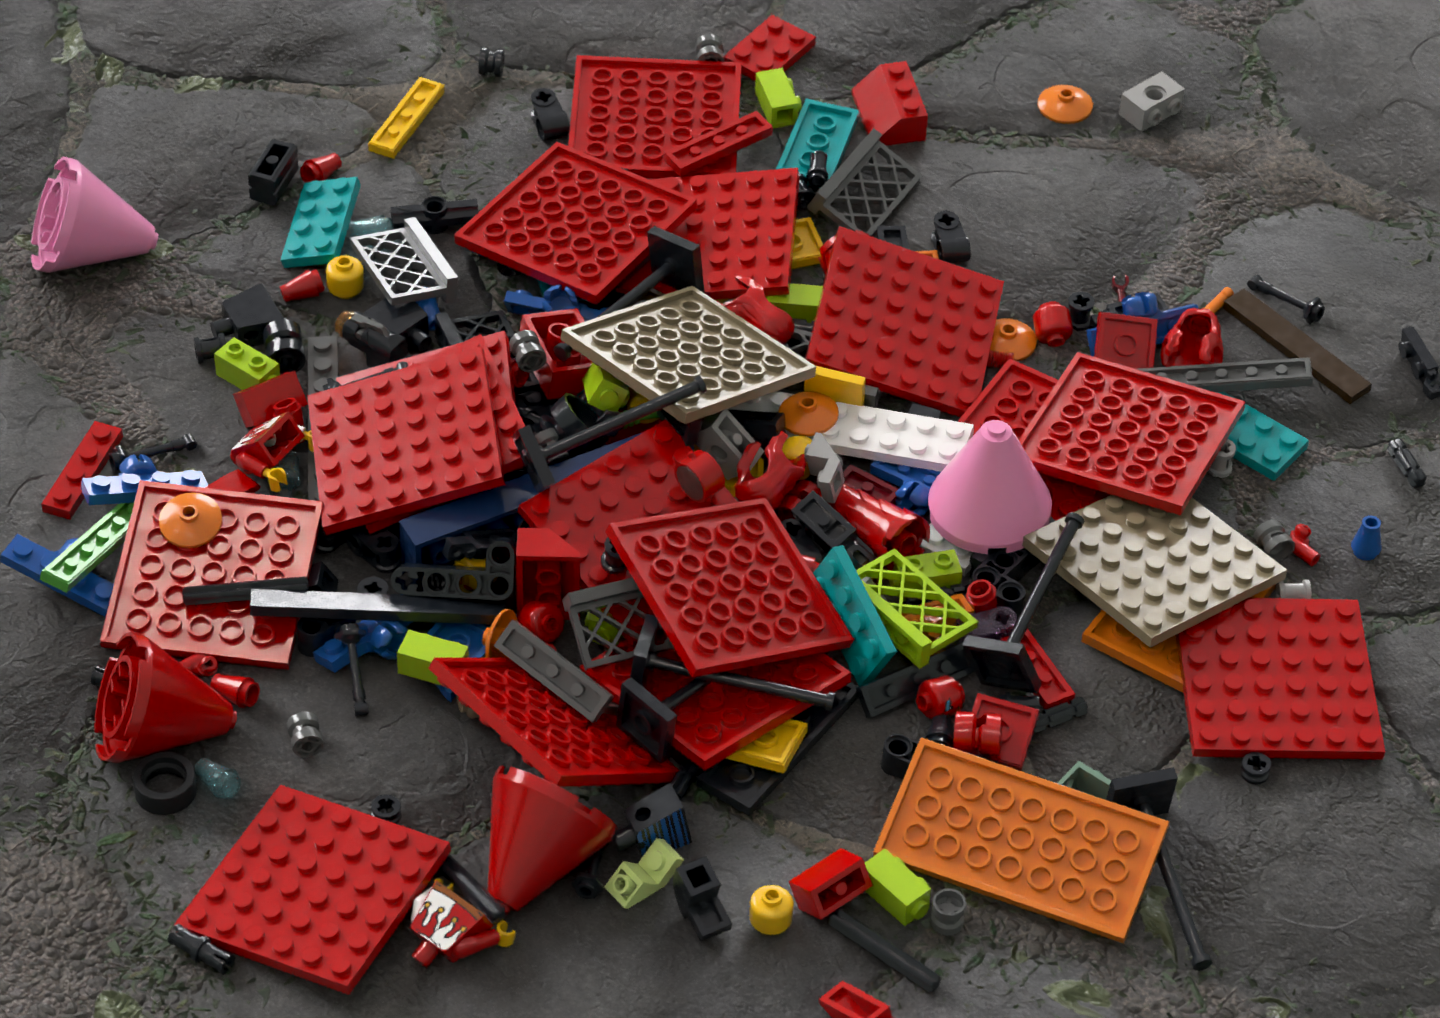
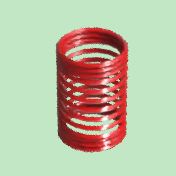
[986,350,1014,369]

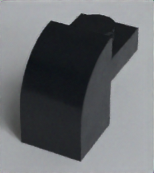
[673,856,732,941]

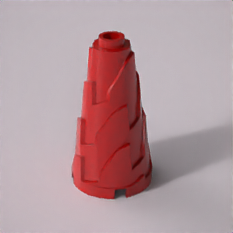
[828,484,930,571]

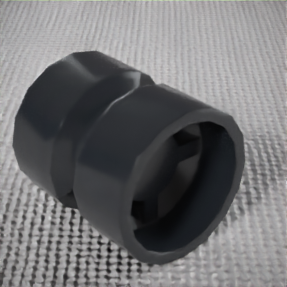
[263,319,306,375]

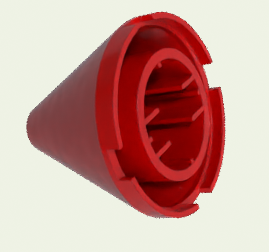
[94,632,237,763]
[488,765,617,915]

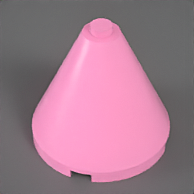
[31,157,158,273]
[928,420,1052,554]

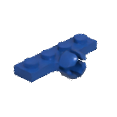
[504,285,608,321]
[1086,292,1198,357]
[81,454,208,505]
[870,460,941,517]
[0,534,114,617]
[313,594,412,673]

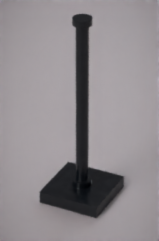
[553,226,705,361]
[511,375,707,493]
[962,512,1085,694]
[630,614,835,712]
[616,671,727,764]
[1106,767,1212,971]

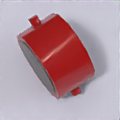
[674,450,725,503]

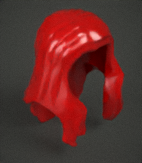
[717,276,795,345]
[1161,308,1223,367]
[734,431,807,510]

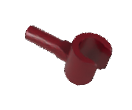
[1111,275,1129,302]

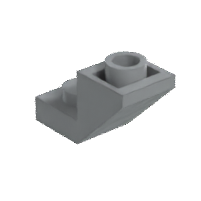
[804,432,845,503]

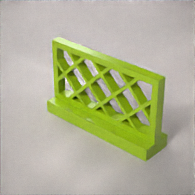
[856,548,978,669]

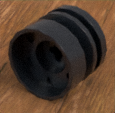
[531,393,610,461]

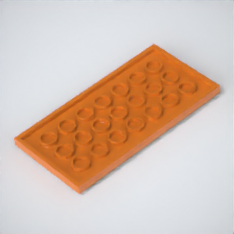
[873,738,1169,943]

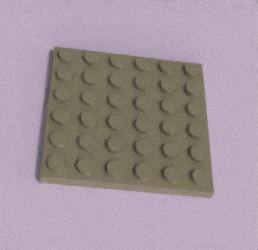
[560,286,816,424]
[1022,495,1287,647]

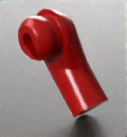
[1290,524,1321,567]
[179,654,218,676]

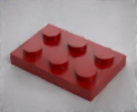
[724,15,816,81]

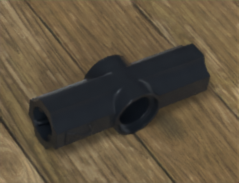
[390,196,479,234]

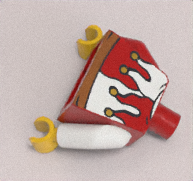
[230,412,314,492]
[410,878,516,968]

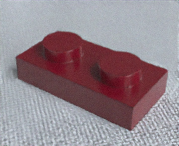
[843,464,898,505]

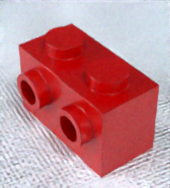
[233,371,308,428]
[789,848,873,920]

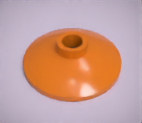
[1038,85,1093,124]
[990,319,1037,361]
[778,391,839,436]
[159,493,222,548]
[482,609,517,658]

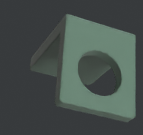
[1057,761,1111,800]

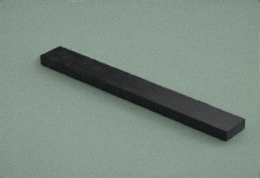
[250,589,506,625]

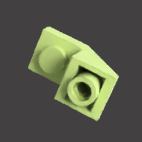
[604,838,684,909]

